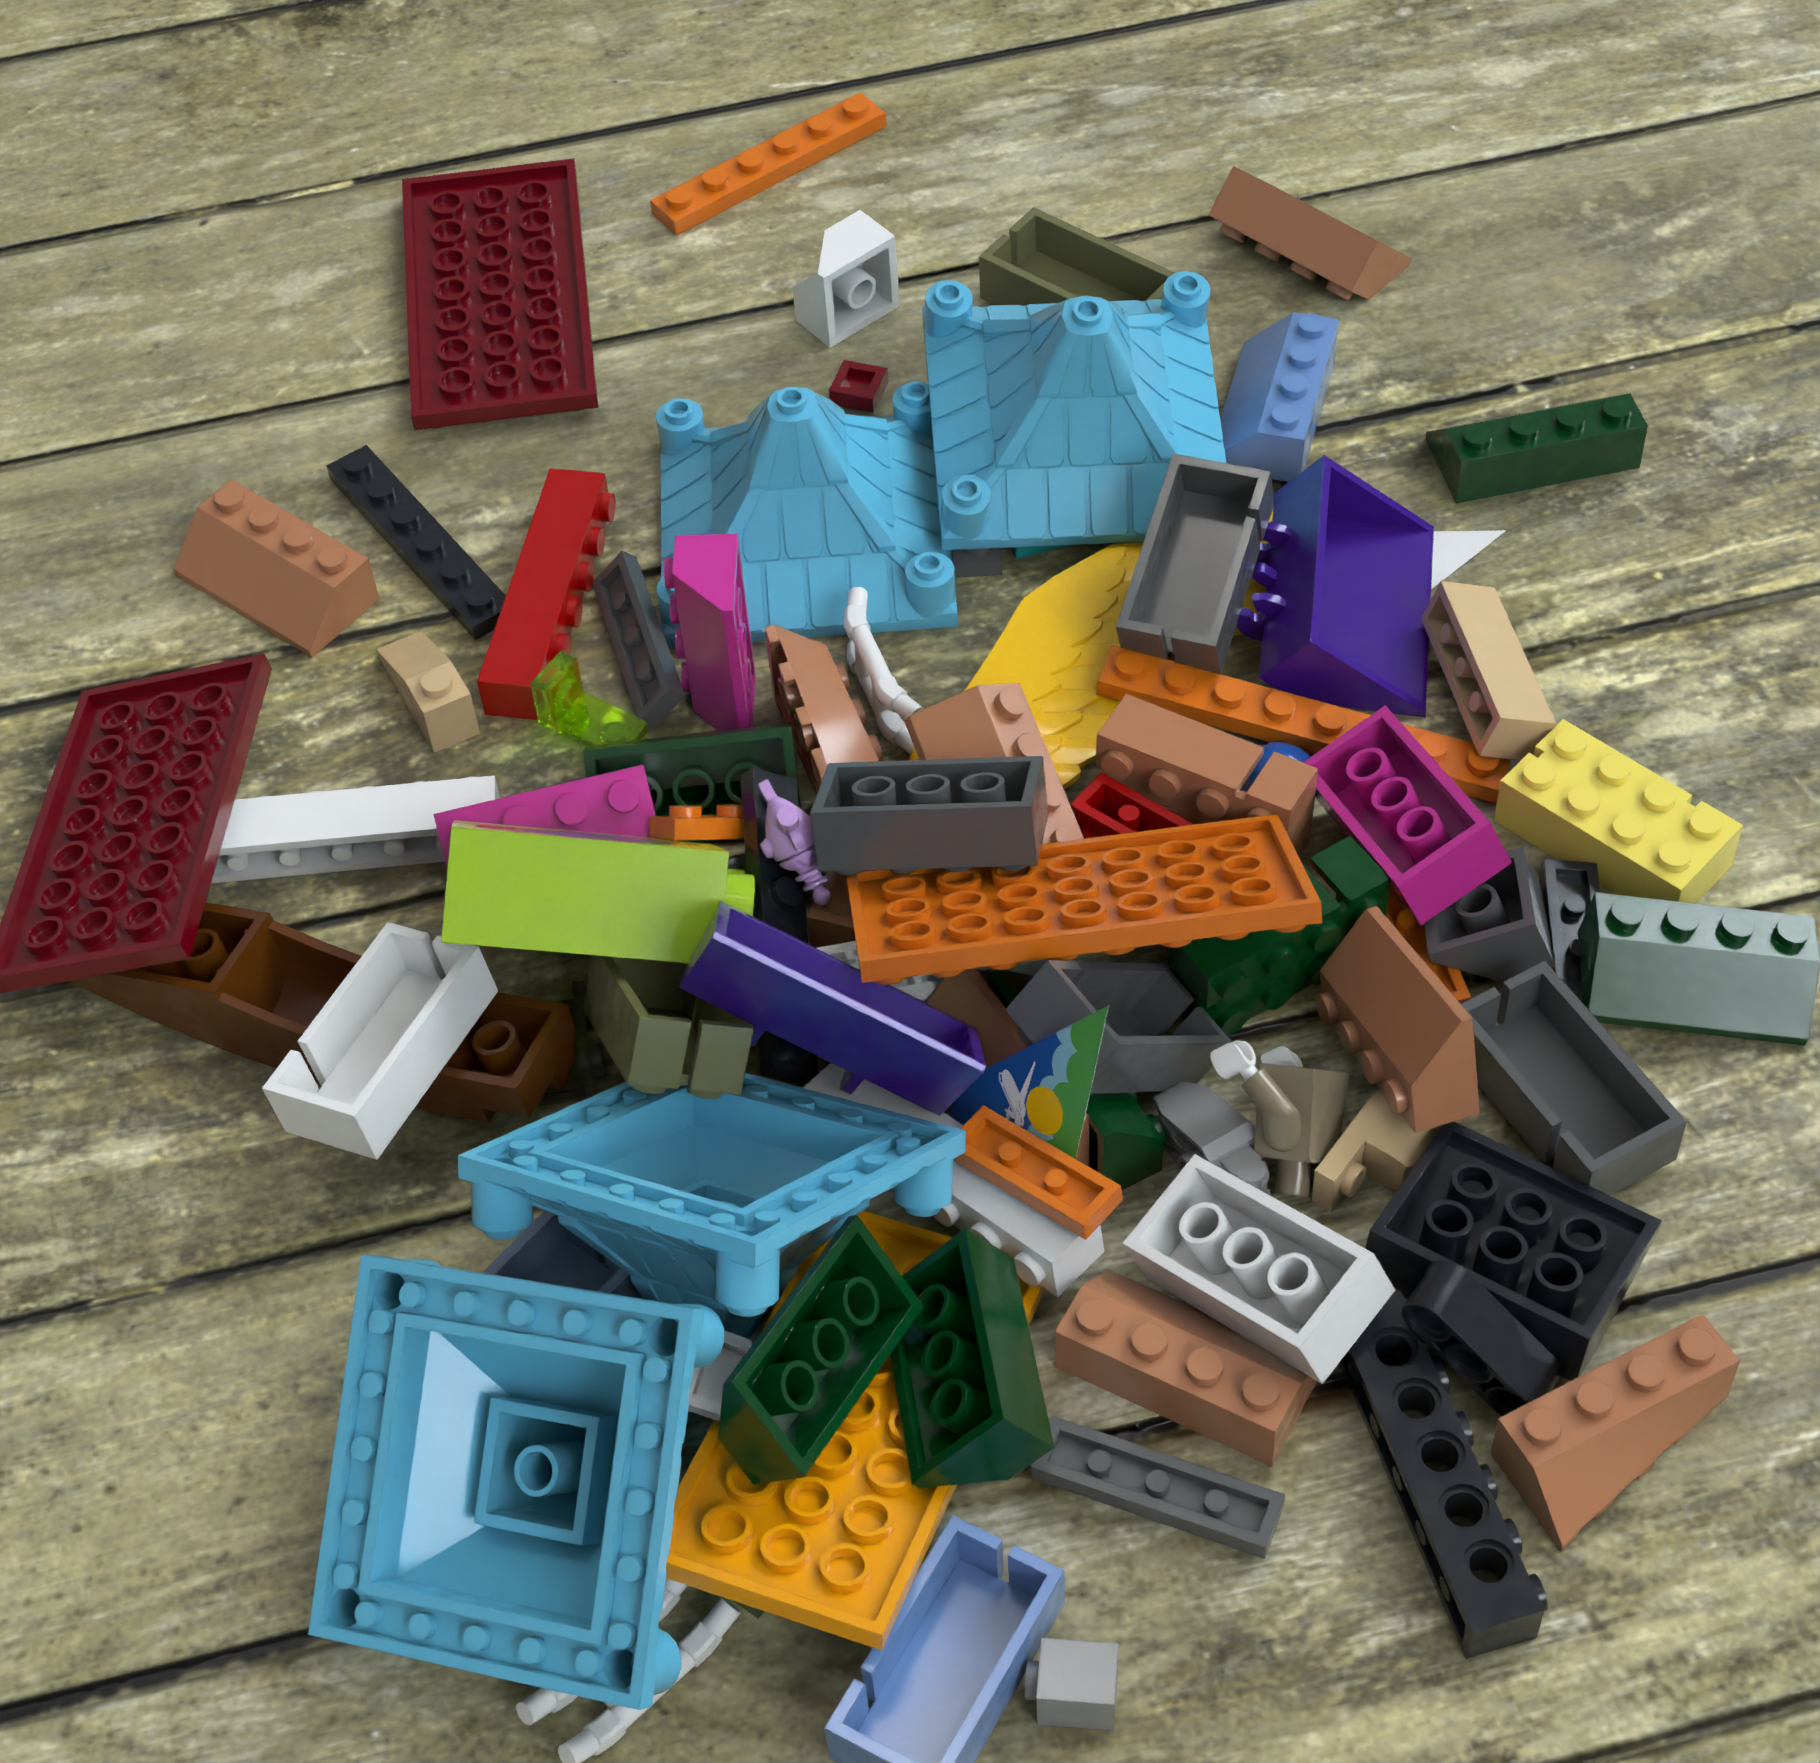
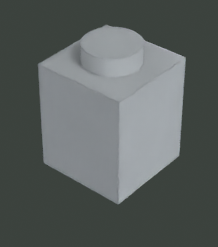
[1025,1637,1119,1731]

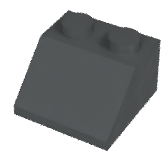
[1424,847,1555,982]

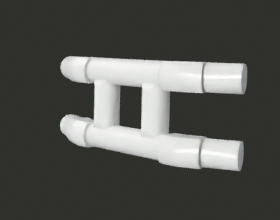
[843,587,924,755]
[516,1578,741,1763]

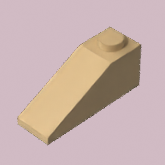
[376,631,480,753]

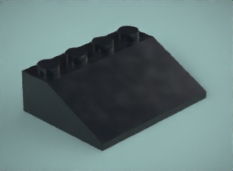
[1365,1122,1662,1381]

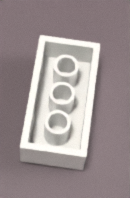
[1123,1154,1395,1384]

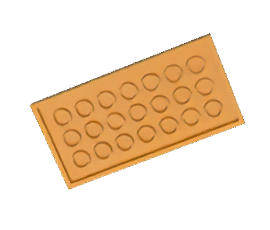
[666,1211,1046,1651]

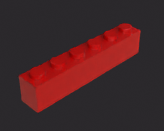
[477,468,616,721]

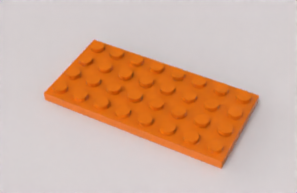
[846,814,1322,985]

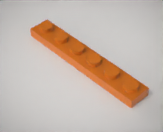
[650,92,886,236]

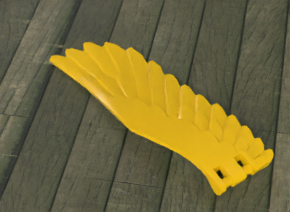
[909,506,1274,789]

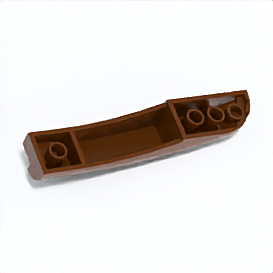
[70,902,575,1123]

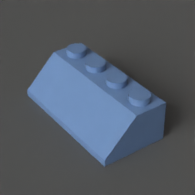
[1220,312,1339,482]

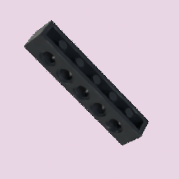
[1339,1289,1548,1659]

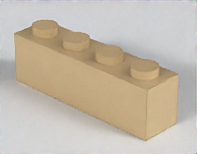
[1421,581,1556,761]

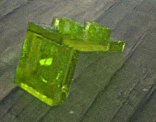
[530,651,648,746]

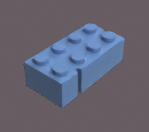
[824,1515,1065,1763]

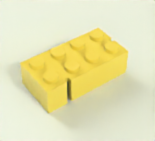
[1494,719,1743,903]

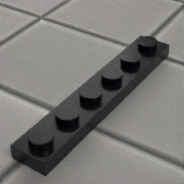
[326,445,506,640]
[740,768,819,1084]

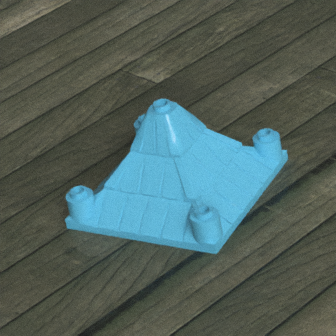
[922,271,1226,550]
[656,381,958,648]
[458,1073,966,1339]
[308,1255,724,1710]

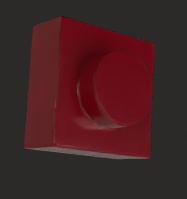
[829,360,888,413]

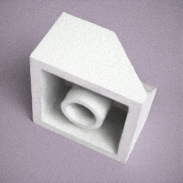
[792,210,900,348]

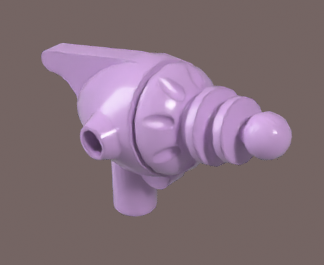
[758,779,831,905]

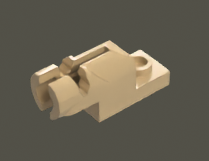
[1311,1091,1463,1212]

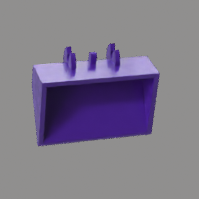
[1236,455,1434,718]
[679,901,986,1116]

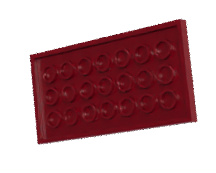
[402,158,599,430]
[0,654,272,993]

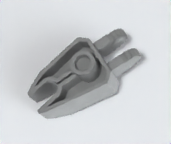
[1153,1081,1271,1196]

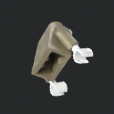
[1210,1040,1350,1197]

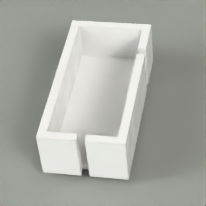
[262,922,498,1160]

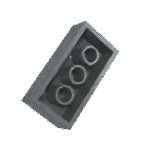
[810,756,1048,875]

